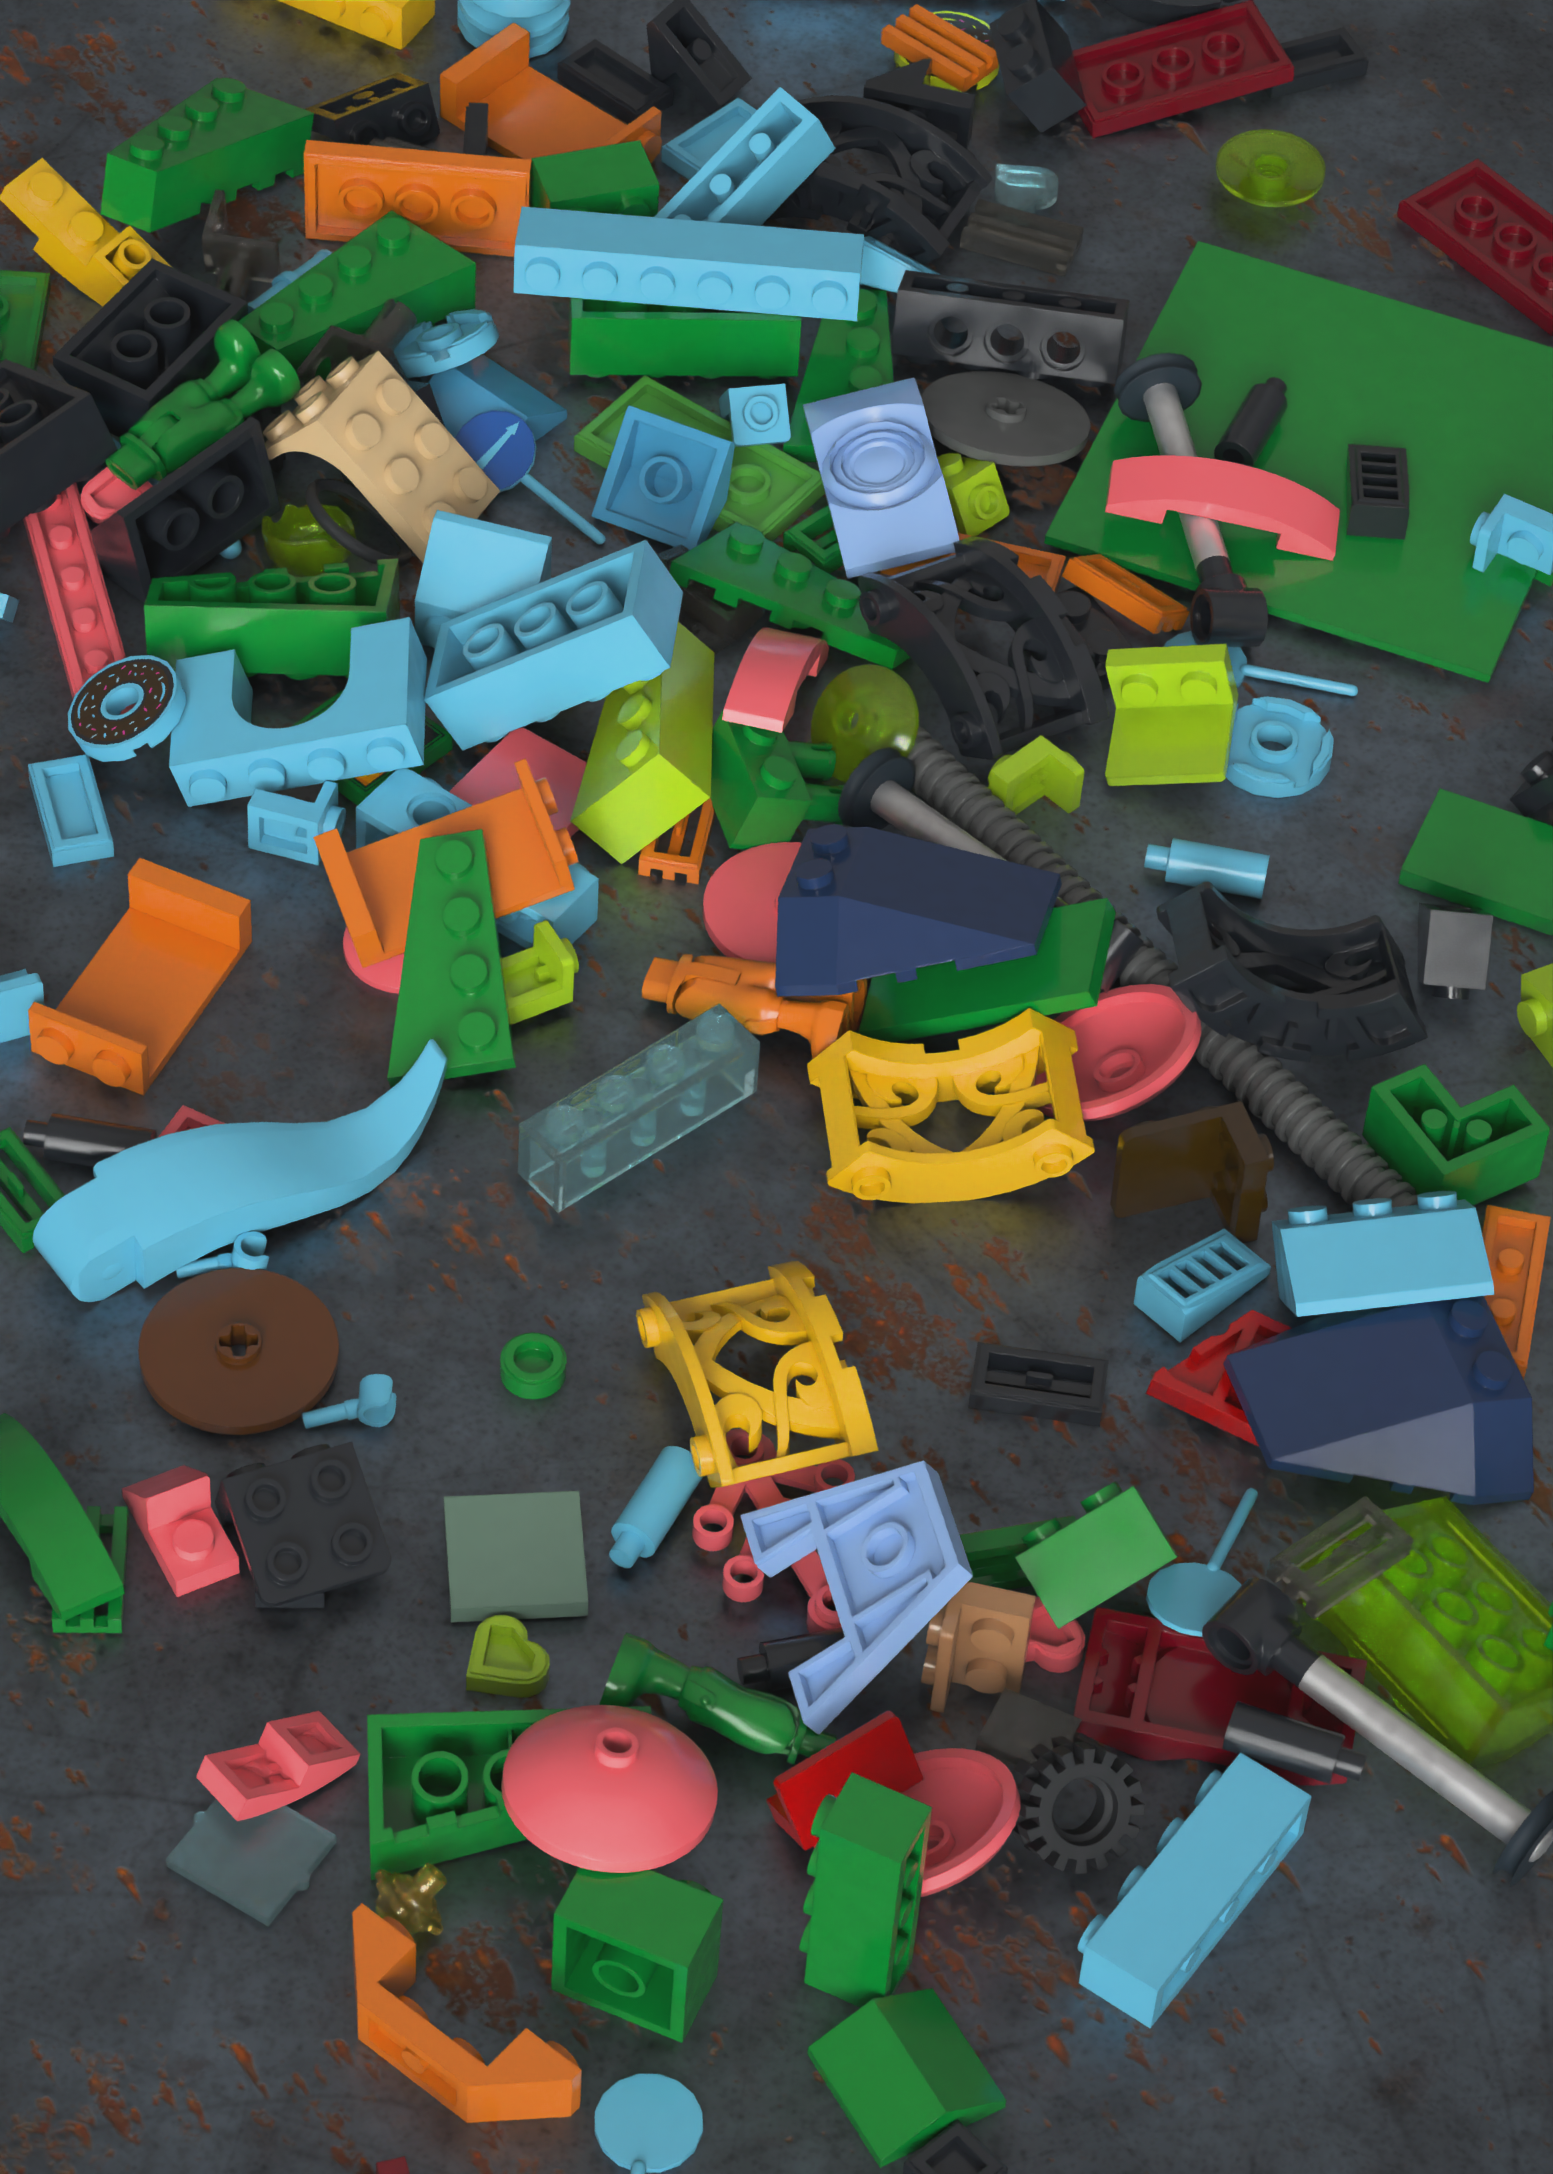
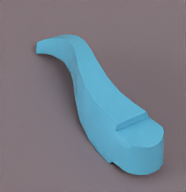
[33,1039,448,1302]

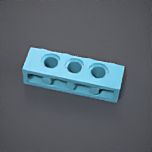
[356,768,599,949]

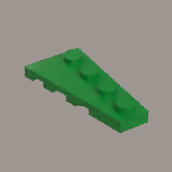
[669,522,911,670]

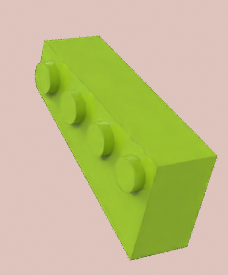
[570,622,714,864]

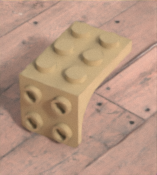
[263,350,500,563]

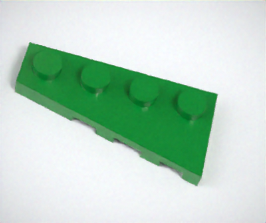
[783,289,894,462]
[387,829,516,1088]

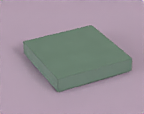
[444,1491,588,1622]

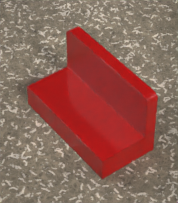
[766,1711,924,1851]

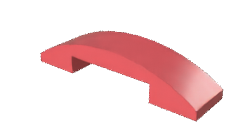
[1105,455,1340,561]
[722,627,829,733]

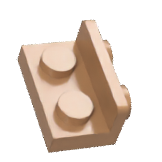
[921,1582,1036,1713]

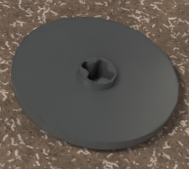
[921,371,1091,467]

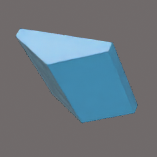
[427,355,567,441]
[591,405,735,552]

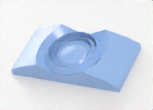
[803,377,960,579]

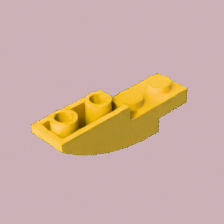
[0,158,173,306]

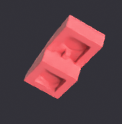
[196,1711,361,1822]

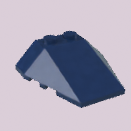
[775,824,1062,997]
[1223,1296,1534,1505]

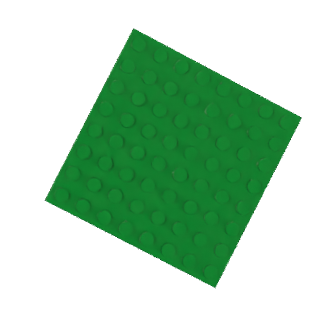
[1044,241,1553,683]

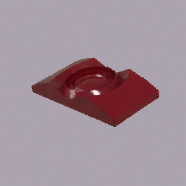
[1071,1607,1367,1786]

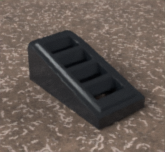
[1347,444,1409,540]

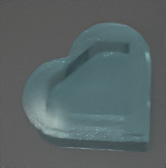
[994,164,1059,222]

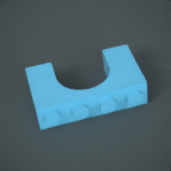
[169,617,427,807]

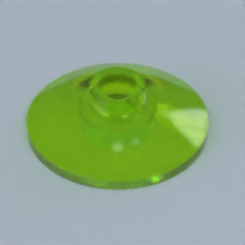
[1216,129,1326,207]
[811,664,919,782]

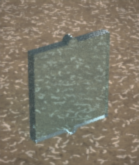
[166,1799,336,1926]

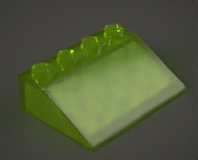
[1285,1496,1553,1769]

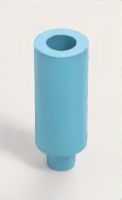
[1144,838,1270,899]
[609,1446,703,1568]

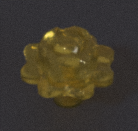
[375,1863,447,1936]

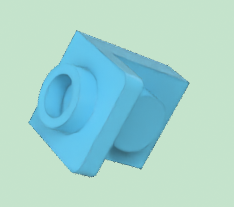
[719,384,791,447]
[1470,494,1553,575]
[247,780,346,865]

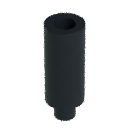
[1214,377,1288,467]
[23,1113,157,1167]
[737,1627,845,1692]
[1222,1701,1367,1784]

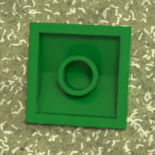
[807,1988,1007,2168]

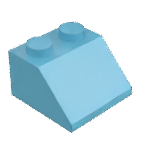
[415,510,552,648]

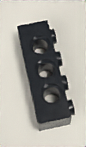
[891,270,1130,387]

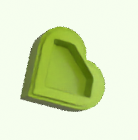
[466,1615,550,1698]

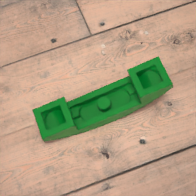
[0,1413,125,1622]

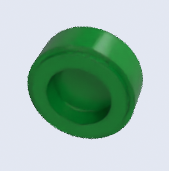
[500,1332,567,1399]

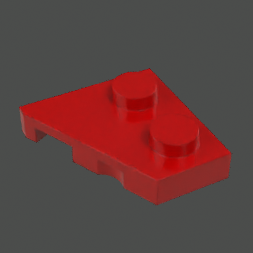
[1145,1309,1291,1447]

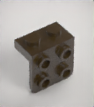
[1110,1101,1274,1243]

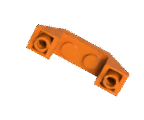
[352,1903,582,2123]

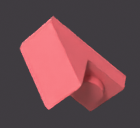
[122,1465,240,1597]

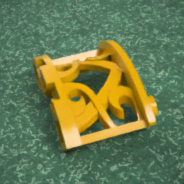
[807,1008,1095,1204]
[636,1261,879,1488]

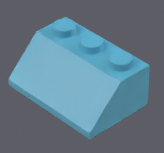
[1272,1191,1494,1317]

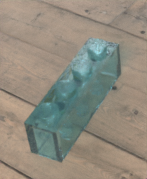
[518,1004,760,1213]

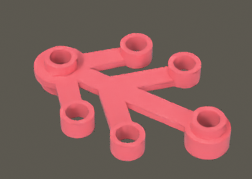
[692,1429,855,1633]

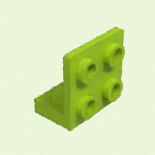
[1105,644,1238,786]

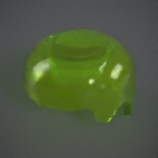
[262,504,356,577]

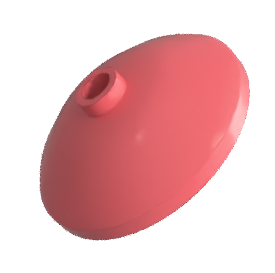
[1034,984,1202,1122]
[501,1705,718,1873]
[814,1748,1021,1897]

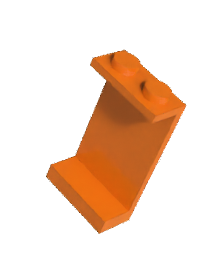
[440,22,662,163]
[313,758,579,968]
[28,858,252,1096]

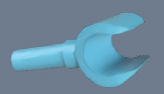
[176,1231,269,1279]
[302,1374,397,1429]

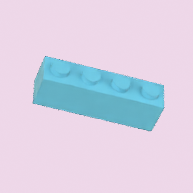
[654,87,835,226]
[1078,1752,1311,2028]

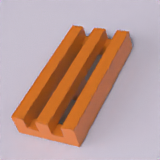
[881,4,999,92]
[1062,554,1190,634]
[638,798,716,884]

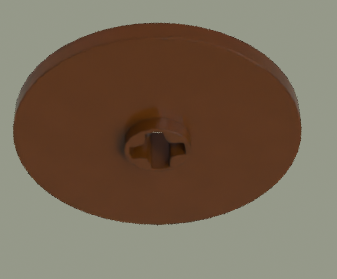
[138,1268,339,1435]

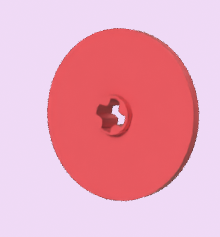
[702,842,802,962]

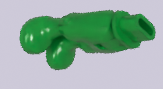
[105,319,301,490]
[599,1632,837,1765]

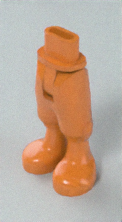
[642,954,867,1059]

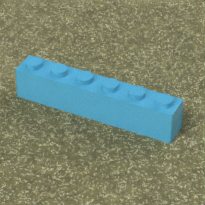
[514,206,864,321]

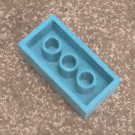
[424,540,683,751]

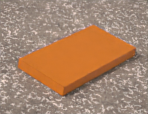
[304,140,532,257]

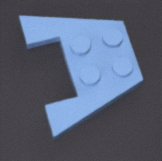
[740,1460,973,1735]

